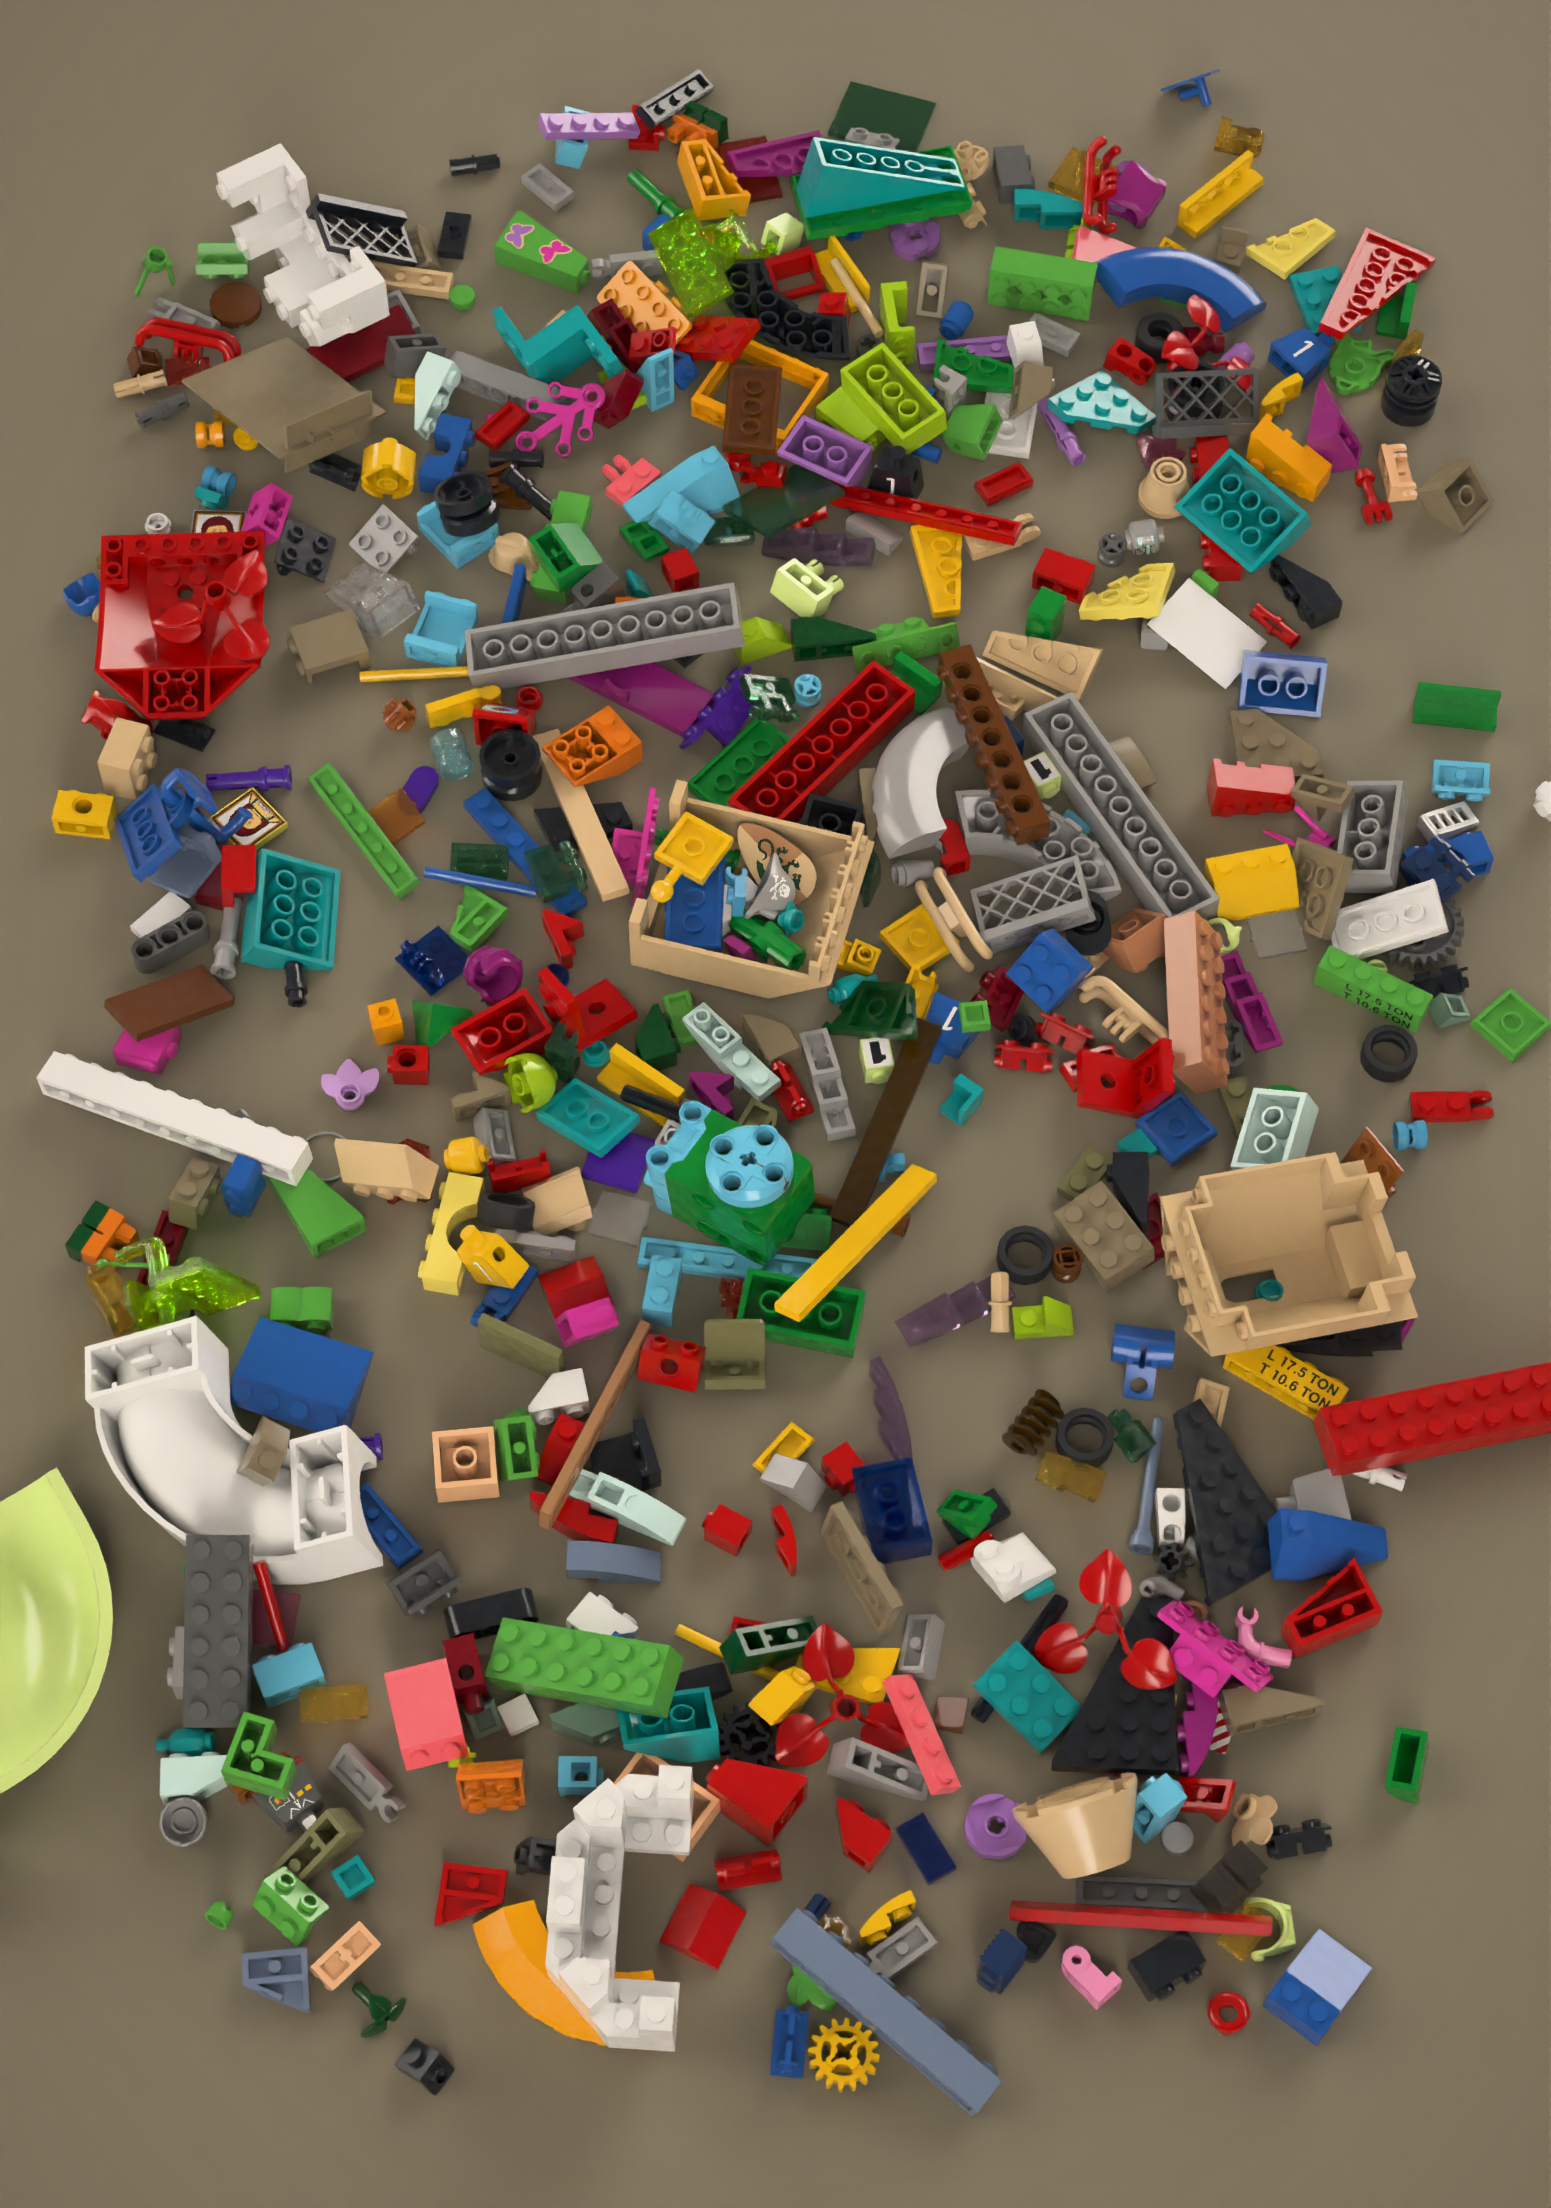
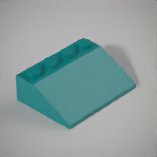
[1175,448,1312,574]
[241,848,341,970]

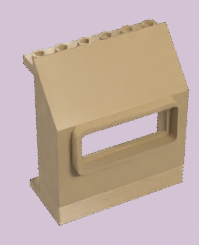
[629,780,875,999]

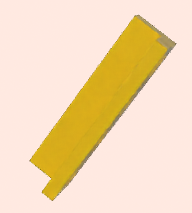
[1177,150,1264,239]

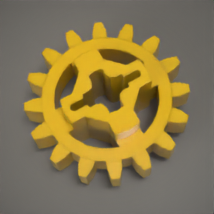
[808,2017,880,2093]

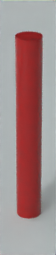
[253,1560,290,1653]

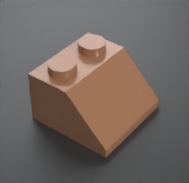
[1103,908,1167,973]

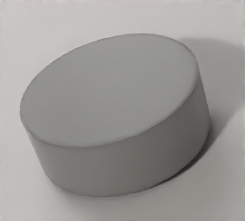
[1160,1822,1194,1856]

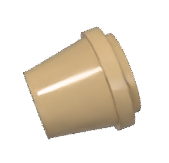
[1138,457,1191,519]

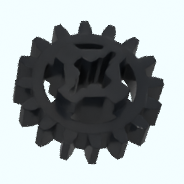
[717,1702,781,1767]

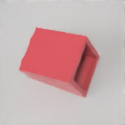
[384,1658,469,1771]

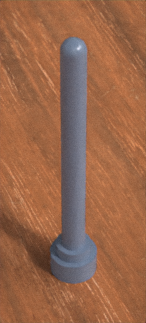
[1128,1417,1164,1555]

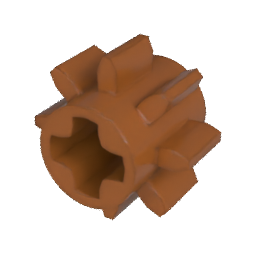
[382,697,417,731]

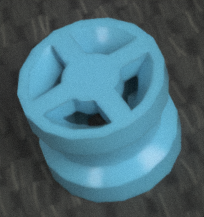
[794,674,822,709]

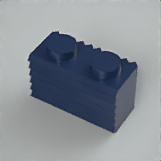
[976,1929,1028,1994]

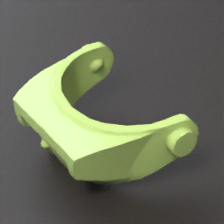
[1243,1897,1296,1961]

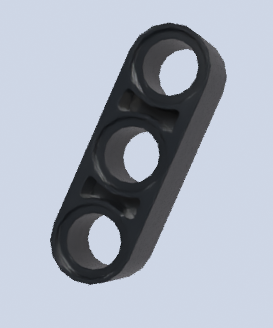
[444,1588,539,1640]

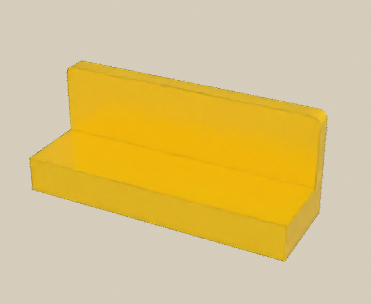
[815,236,870,314]
[597,1043,685,1127]

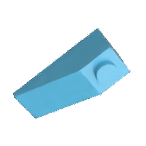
[636,348,674,412]

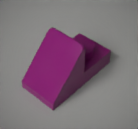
[689,1071,735,1120]

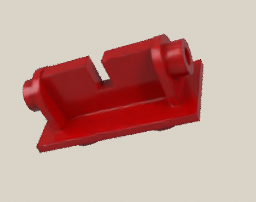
[1036,1011,1096,1055]
[994,1040,1054,1074]
[772,1060,815,1123]
[713,1849,783,1892]

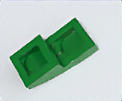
[619,521,669,562]

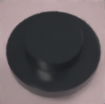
[1009,1015,1036,1044]

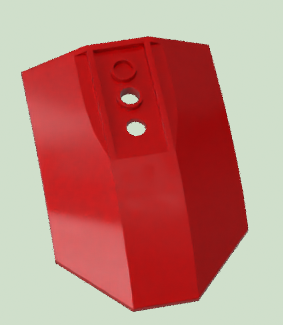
[93,531,265,721]

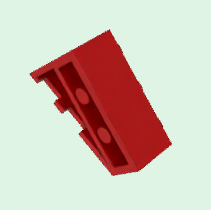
[1206,758,1296,817]
[1280,1557,1383,1659]

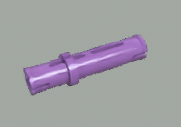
[1037,398,1086,466]

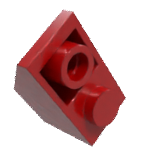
[629,327,677,366]
[836,1797,893,1873]

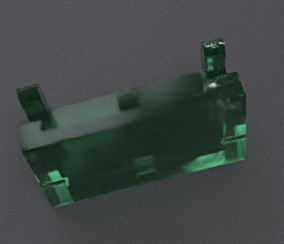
[450,843,510,884]
[544,1022,580,1083]

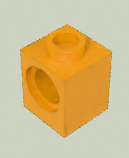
[367,998,405,1046]

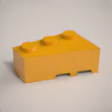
[677,139,751,221]
[1245,413,1332,502]

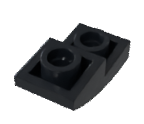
[675,1662,733,1701]

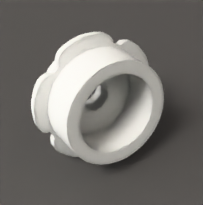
[145,513,171,534]

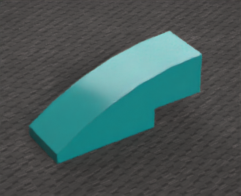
[1013,189,1091,229]

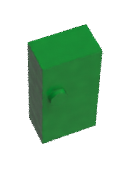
[736,1267,866,1358]

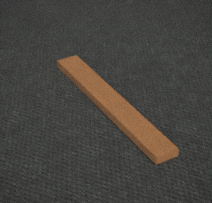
[539,1320,651,1530]

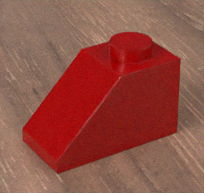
[535,1413,585,1486]

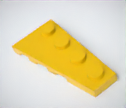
[910,525,962,619]

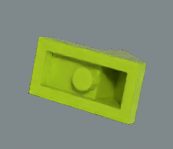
[1011,1296,1074,1339]

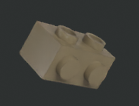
[168,1157,223,1230]

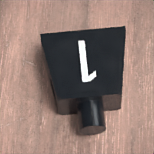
[867,446,924,499]

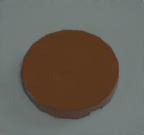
[210,282,262,329]

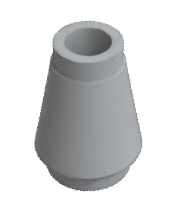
[891,860,935,888]

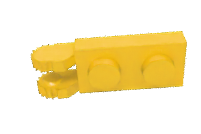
[425,684,502,729]

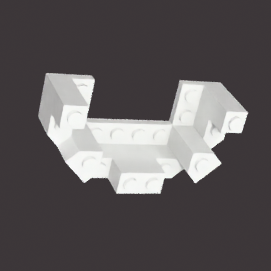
[216,143,390,346]
[545,1765,694,2052]

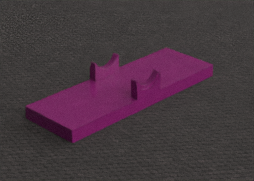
[568,662,714,737]

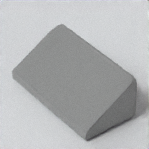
[846,512,905,557]
[473,1107,516,1167]
[897,1614,945,1680]

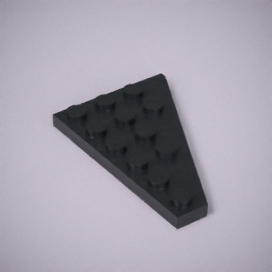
[1173,1398,1277,1607]
[1051,1597,1177,1776]

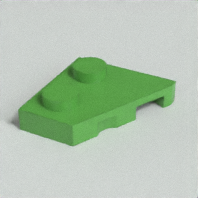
[450,885,510,953]

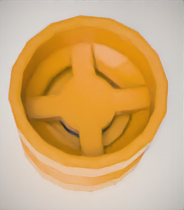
[195,421,225,448]

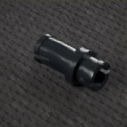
[284,961,308,1007]

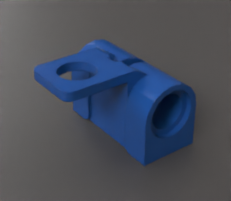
[1111,1324,1175,1400]

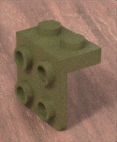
[704,1319,765,1390]

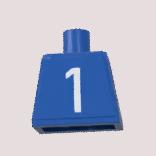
[1268,328,1334,390]
[926,992,981,1064]

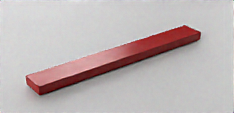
[810,478,1022,546]
[1009,1900,1272,1936]

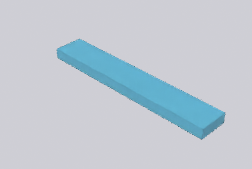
[637,1237,818,1281]

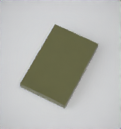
[477,1313,565,1378]

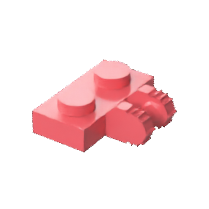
[601,454,661,507]

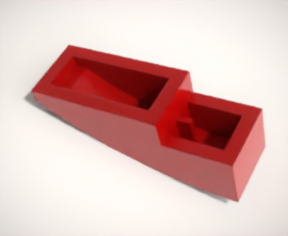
[529,1491,619,1544]

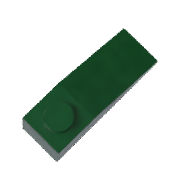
[790,617,876,662]
[719,1616,818,1675]

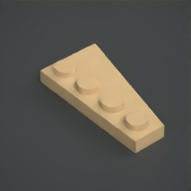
[982,630,1103,700]

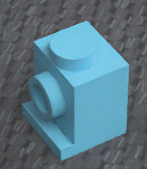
[558,1756,604,1797]

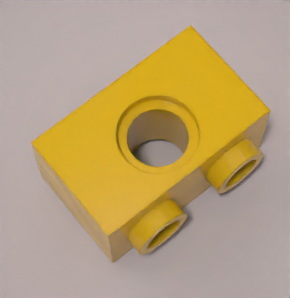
[51,790,118,839]

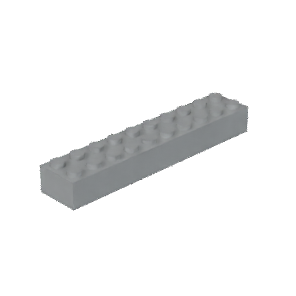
[465,582,745,689]
[1022,692,1220,921]

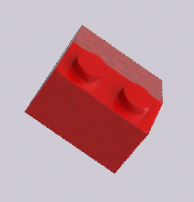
[450,988,558,1075]

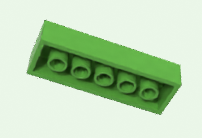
[484,1617,684,1719]

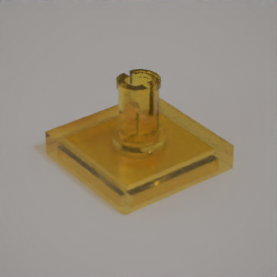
[1048,147,1117,207]

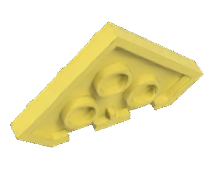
[1079,563,1175,621]

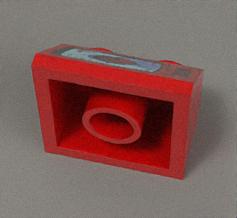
[472,702,537,745]

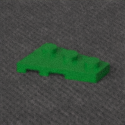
[933,338,1014,394]

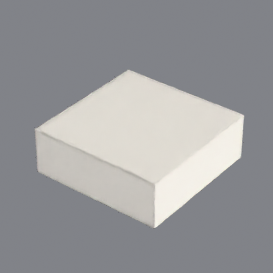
[497,1694,539,1738]

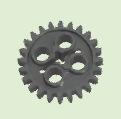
[1380,885,1465,970]

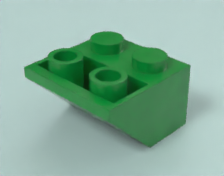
[528,522,604,593]

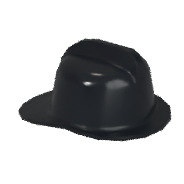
[1065,890,1112,956]

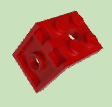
[537,967,638,1051]
[1077,1038,1175,1119]

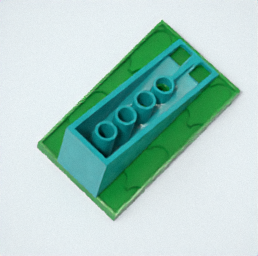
[789,137,973,240]

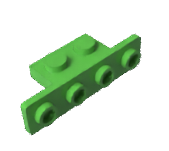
[852,617,960,673]

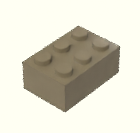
[1053,1181,1155,1293]

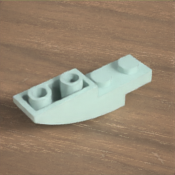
[682,1002,781,1102]
[568,1469,686,1546]

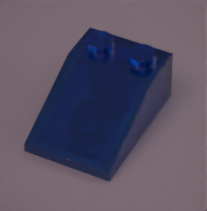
[851,1457,933,1564]

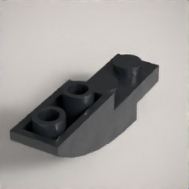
[1279,1321,1402,1357]

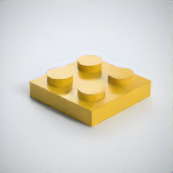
[879,904,960,971]

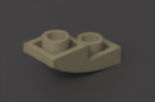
[1109,736,1157,789]

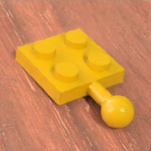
[651,811,734,903]

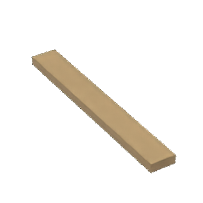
[532,729,630,902]

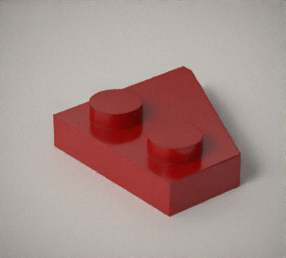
[434,1862,508,1927]

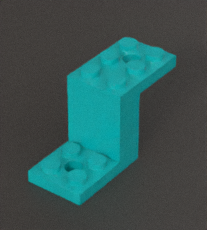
[491,305,624,384]

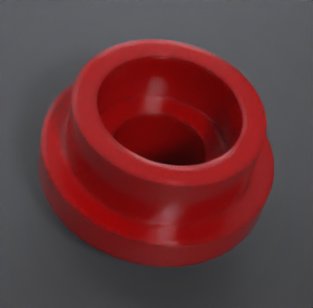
[515,686,543,711]

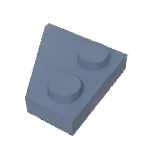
[241,1947,311,2013]

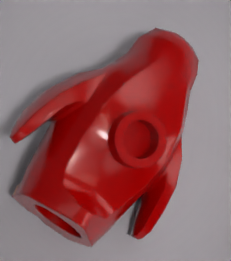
[80,690,153,740]

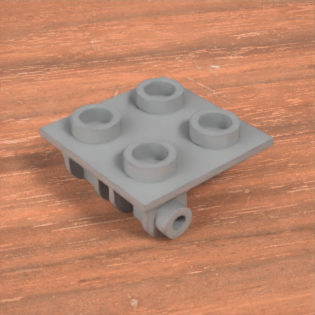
[349,504,419,577]

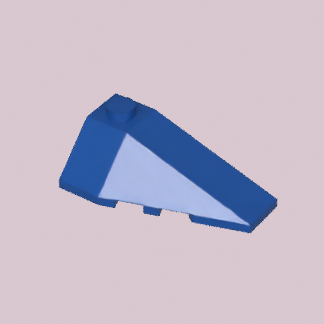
[1267,1508,1388,1582]

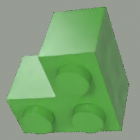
[221,1712,297,1801]

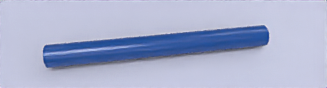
[424,866,537,898]

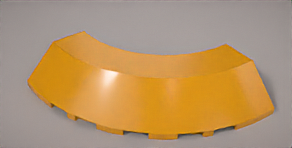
[472,1900,655,2046]

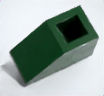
[635,1003,681,1071]

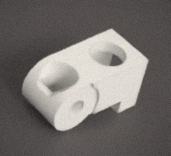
[1154,1488,1186,1547]

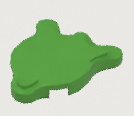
[1328,334,1397,395]

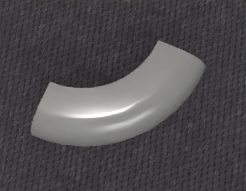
[872,707,969,859]

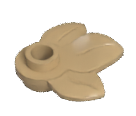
[1232,1794,1278,1852]

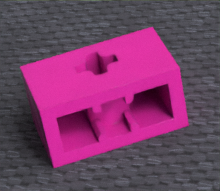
[241,482,293,547]

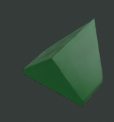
[412,1001,473,1048]

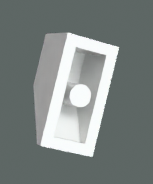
[1006,321,1044,369]

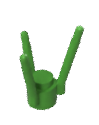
[134,245,175,296]

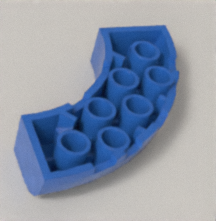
[1094,247,1267,333]

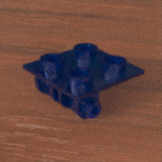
[394,925,469,996]

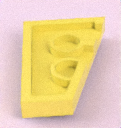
[1246,218,1336,280]

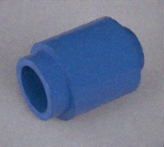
[939,301,974,340]

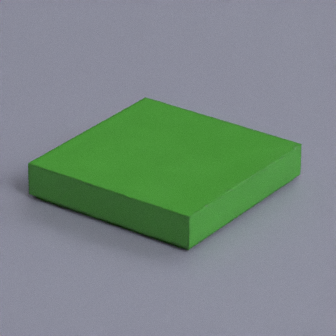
[1470,987,1551,1063]

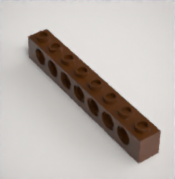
[936,644,1051,846]

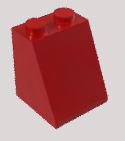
[706,1758,808,1847]

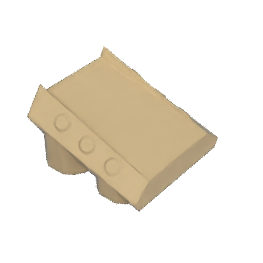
[522,1167,593,1237]

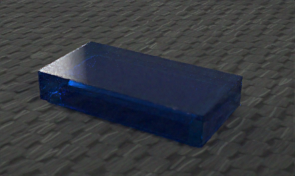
[895,1813,956,1885]

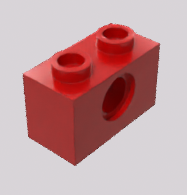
[637,1334,707,1393]

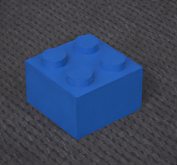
[1006,928,1094,1013]

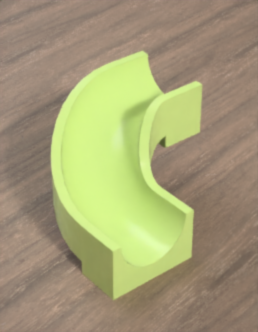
[0,1468,113,1794]

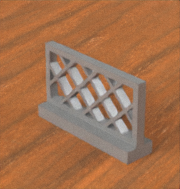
[970,855,1096,953]

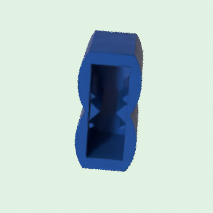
[221,1154,266,1217]

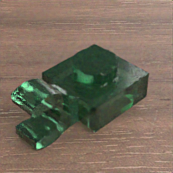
[1107,1409,1157,1463]

